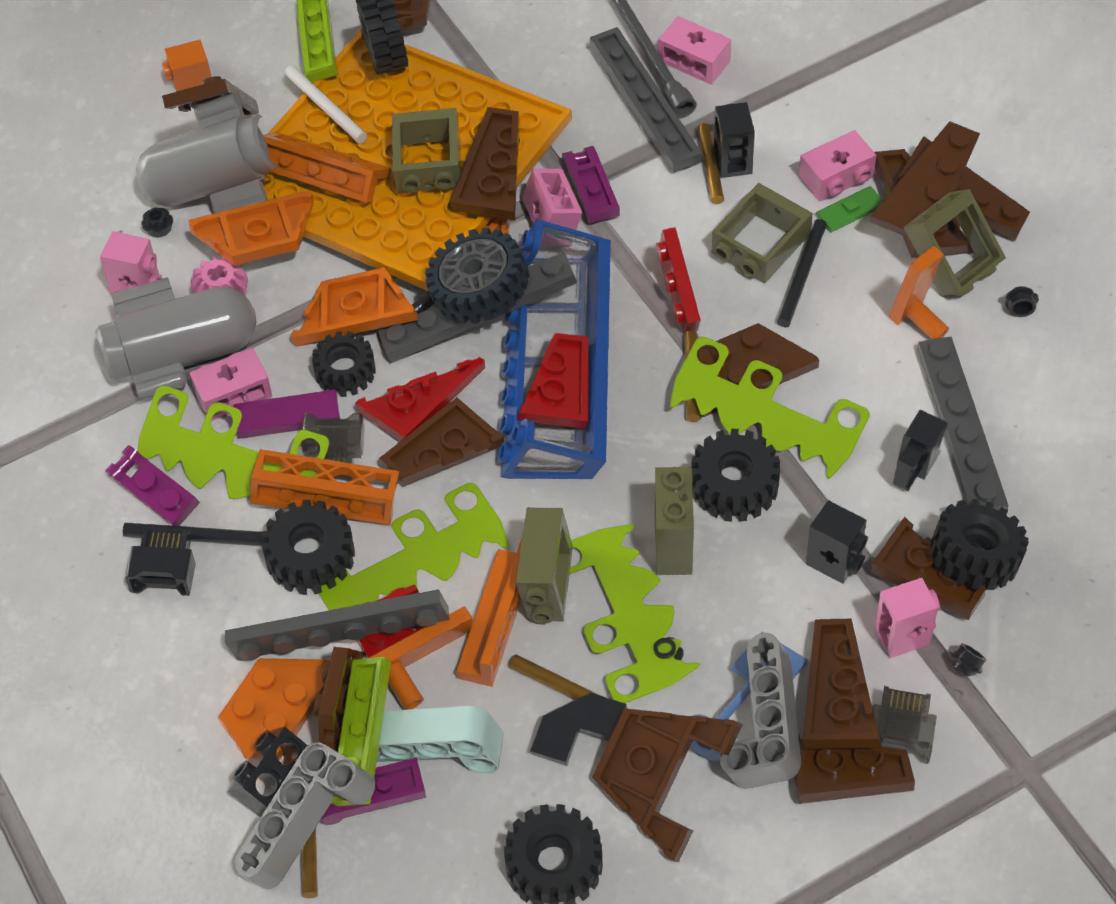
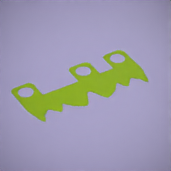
[670,337,870,479]
[137,386,329,499]
[318,483,509,610]
[570,524,701,703]

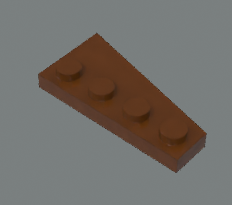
[162,76,259,115]
[450,107,520,221]
[869,121,980,238]
[897,136,1030,240]
[874,149,973,258]
[803,618,881,749]

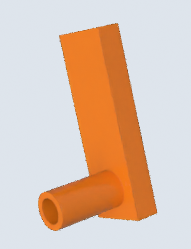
[888,246,949,339]
[369,606,472,710]

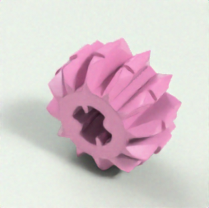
[191,255,248,296]

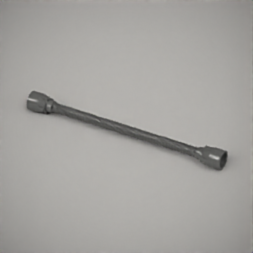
[612,0,697,118]

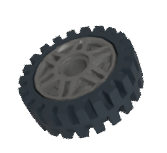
[425,228,530,324]

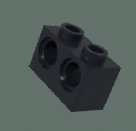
[714,102,755,178]
[228,726,308,818]

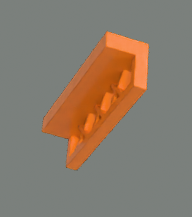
[263,133,391,203]
[250,449,399,525]
[456,539,522,687]

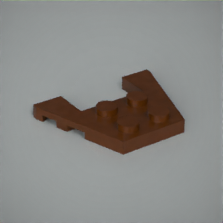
[592,708,743,862]

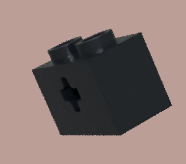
[806,500,868,584]

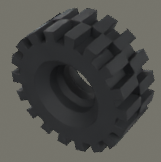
[356,0,408,75]
[691,429,780,522]
[930,499,1029,590]
[262,500,355,595]
[504,804,603,904]

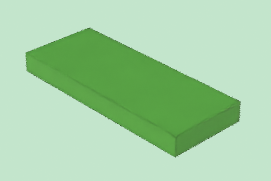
[816,186,883,233]

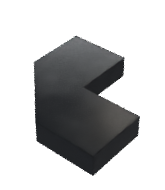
[530,693,627,766]

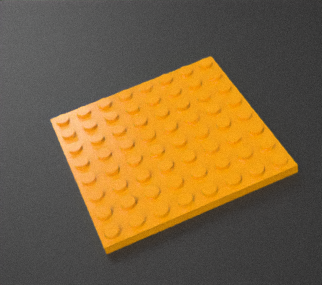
[262,29,572,291]

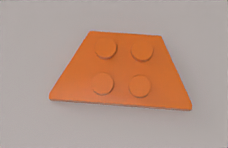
[188,190,314,266]
[291,267,418,346]
[218,658,330,782]

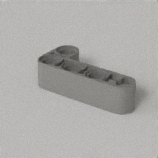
[720,633,801,789]
[235,742,375,889]

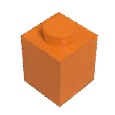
[162,40,211,92]

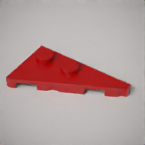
[355,357,485,441]

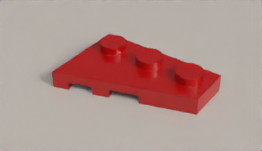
[656,227,701,334]
[517,332,588,429]

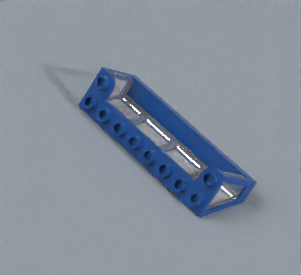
[498,219,611,479]

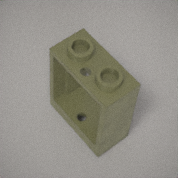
[392,108,462,194]
[711,182,813,283]
[903,189,1006,297]
[655,467,694,575]
[516,507,573,623]

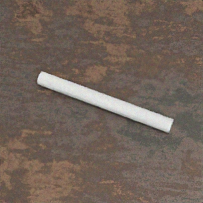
[284,65,367,144]

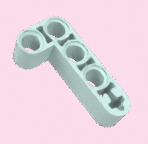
[377,706,504,773]

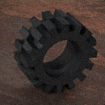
[312,331,376,397]

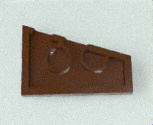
[379,397,504,486]
[870,517,986,620]
[794,734,915,804]

